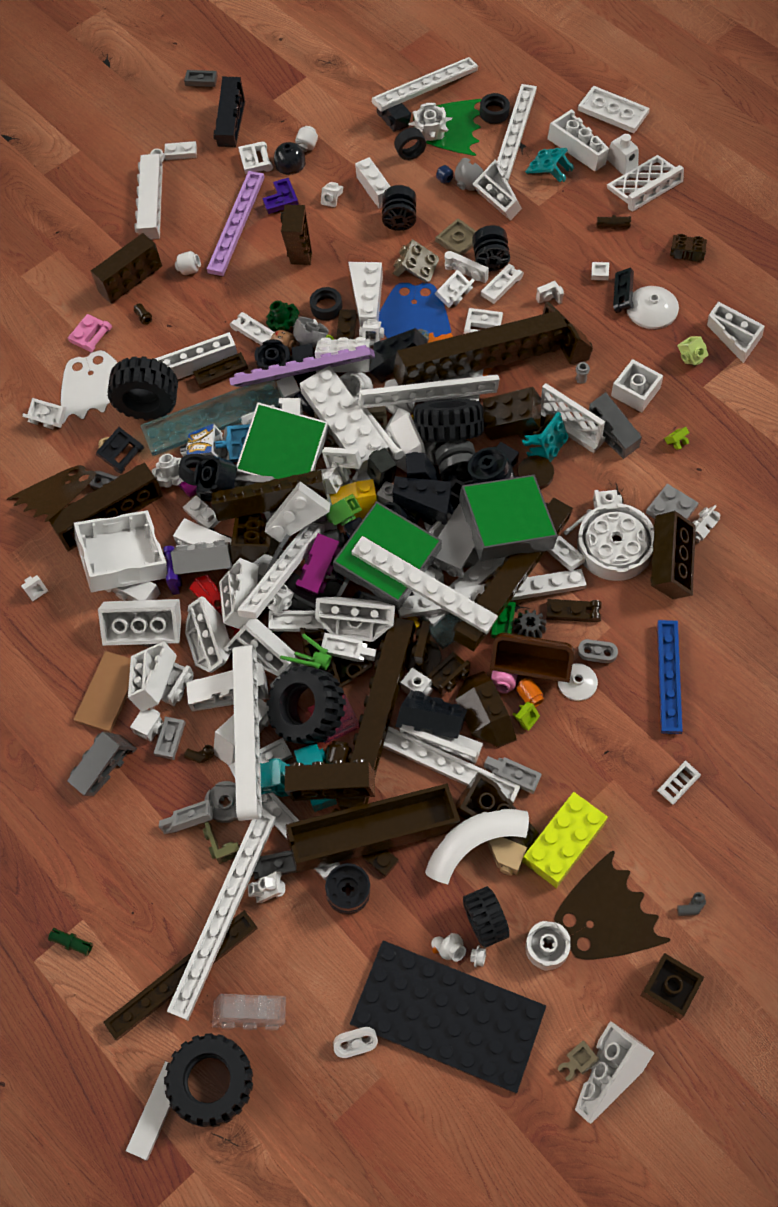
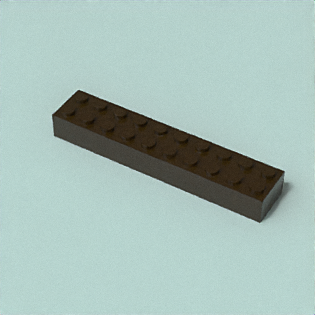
[393,311,568,386]

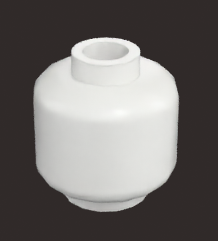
[295,126,318,152]
[175,251,201,275]

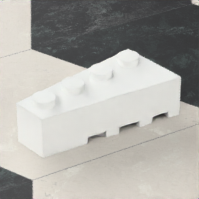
[186,662,269,711]

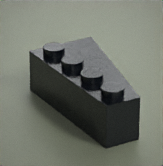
[213,76,246,147]

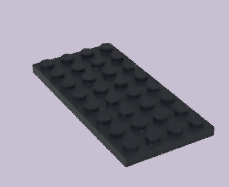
[350,940,546,1094]

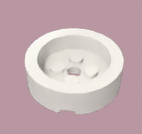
[577,503,654,581]

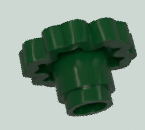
[266,300,300,332]

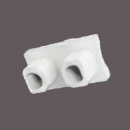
[248,871,285,903]

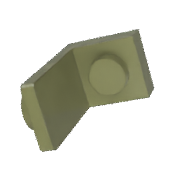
[203,821,240,864]

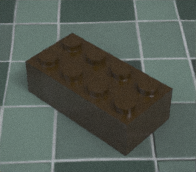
[91,233,162,304]
[650,511,696,599]
[285,759,375,801]

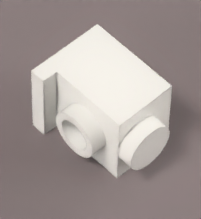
[593,490,622,509]

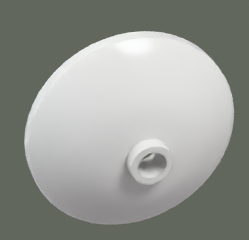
[627,286,679,329]

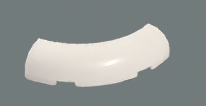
[425,809,529,884]

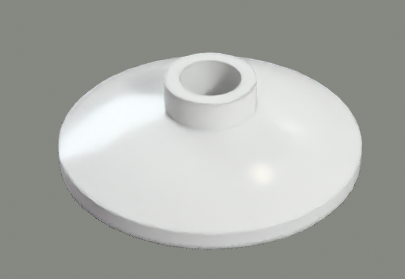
[558,663,598,701]

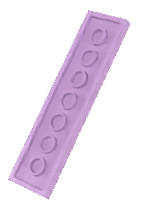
[229,345,375,388]

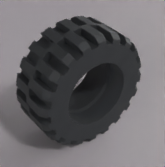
[107,356,178,420]
[413,399,484,442]
[267,666,346,745]
[164,1033,253,1127]

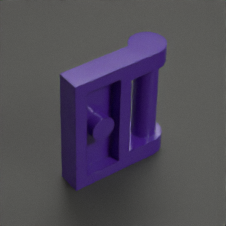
[163,546,182,595]

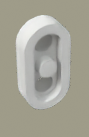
[333,1027,378,1058]

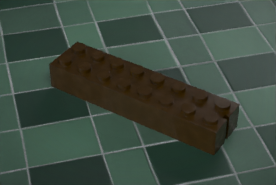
[286,783,460,873]

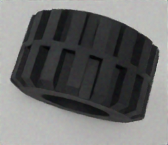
[463,886,510,948]

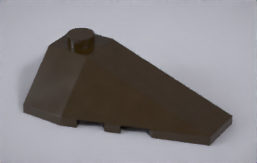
[455,772,539,851]

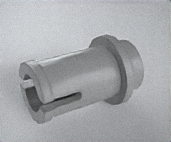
[575,362,590,384]

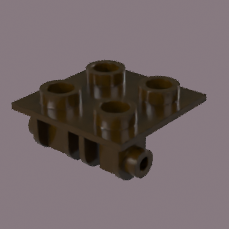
[670,234,707,262]

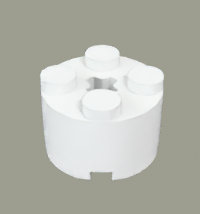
[525,921,571,971]

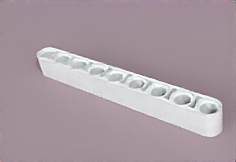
[232,644,262,821]

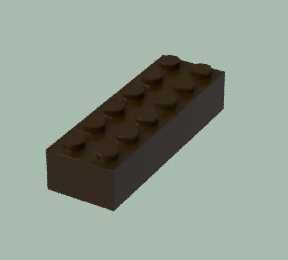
[48,462,163,551]

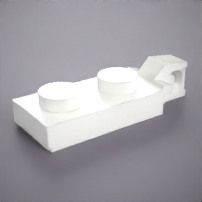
[321,633,376,662]

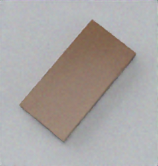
[73,651,131,733]

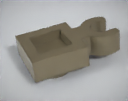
[558,1040,600,1082]

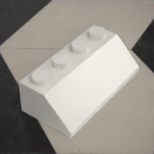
[98,599,181,646]

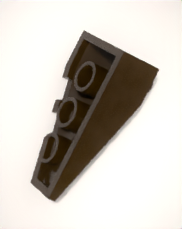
[542,302,593,364]
[231,513,271,564]

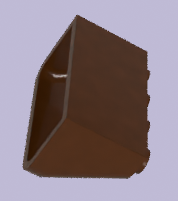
[490,633,574,683]

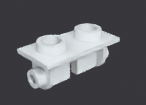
[692,505,721,542]

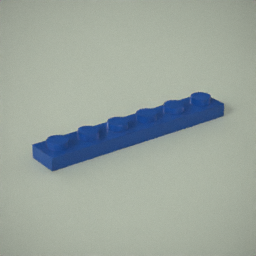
[657,620,683,734]

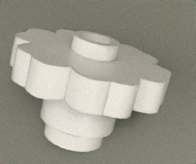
[152,454,189,487]

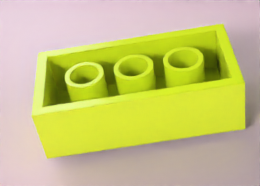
[522,792,608,889]

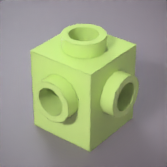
[677,336,709,365]

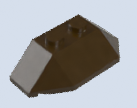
[456,671,517,748]

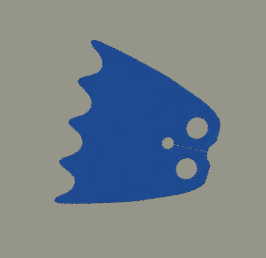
[372,283,451,338]

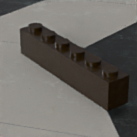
[211,470,327,521]

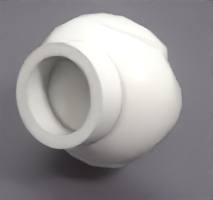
[431,933,466,962]

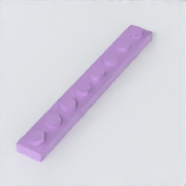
[207,171,264,276]

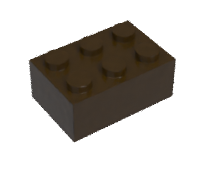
[483,387,542,440]

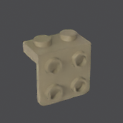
[392,239,439,283]

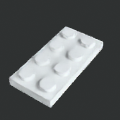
[578,86,650,133]

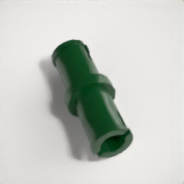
[48,928,93,956]

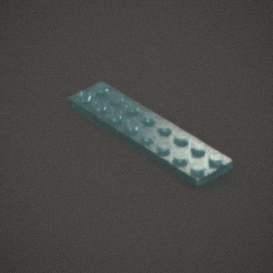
[140,380,282,456]

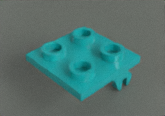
[525,148,574,182]
[522,412,569,462]

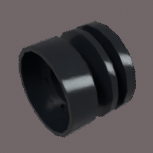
[382,185,416,231]
[472,225,510,272]
[325,863,370,915]

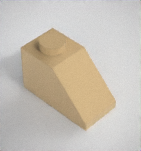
[486,837,527,876]

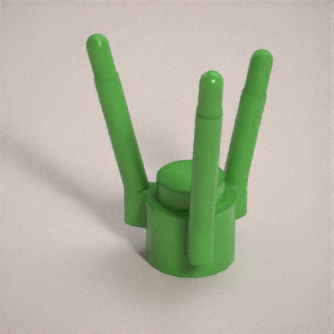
[280,634,332,670]

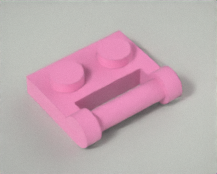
[68,314,112,352]

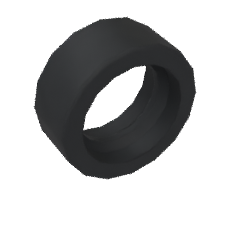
[480,93,510,124]
[394,128,426,160]
[310,287,342,321]
[178,454,204,486]

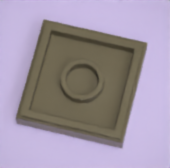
[435,219,476,256]

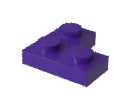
[263,178,299,214]

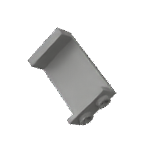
[431,503,475,578]

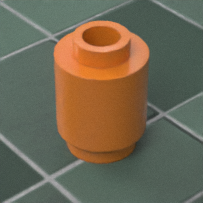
[516,678,545,708]

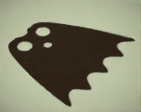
[7,465,96,522]
[554,851,670,960]

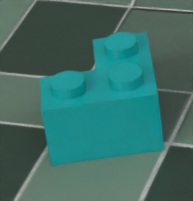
[260,758,290,798]

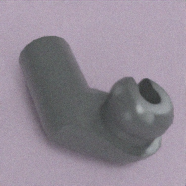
[677,892,706,916]

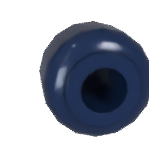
[436,165,454,184]

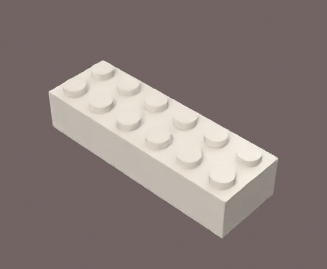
[299,365,389,474]

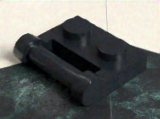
[96,427,144,474]

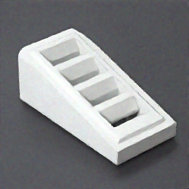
[657,760,701,805]

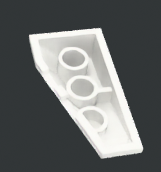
[575,1021,654,1124]

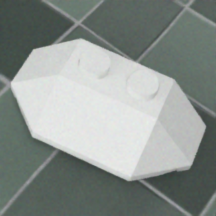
[384,408,425,472]
[185,596,232,673]
[315,597,395,642]

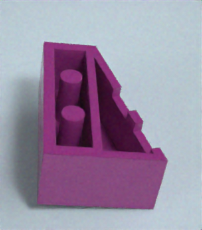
[295,533,341,596]

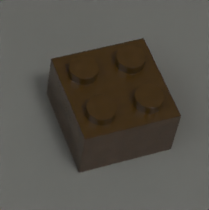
[640,953,704,1020]

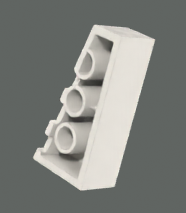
[548,109,609,171]
[348,262,383,327]

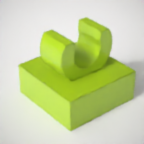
[664,427,690,450]
[513,702,540,731]

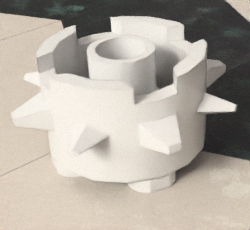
[409,103,452,141]

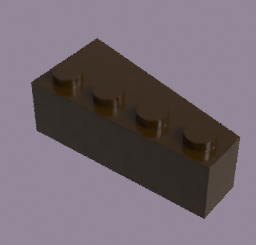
[280,205,312,265]

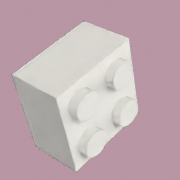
[611,359,663,413]

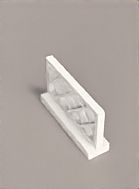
[607,155,684,212]
[541,383,605,453]

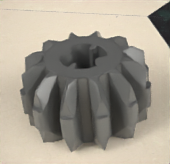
[514,609,546,638]

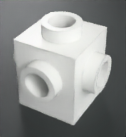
[359,319,384,346]
[267,584,294,613]

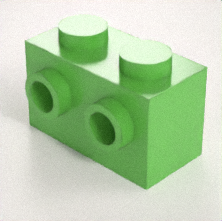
[326,494,362,526]

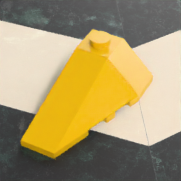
[329,479,377,520]

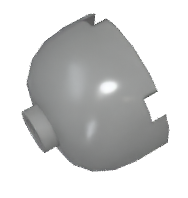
[454,158,484,191]
[293,316,329,348]

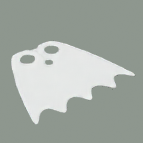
[61,350,117,424]

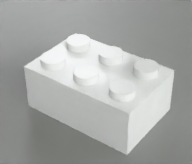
[315,337,371,373]

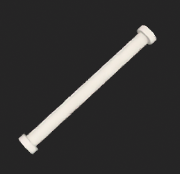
[354,397,404,460]

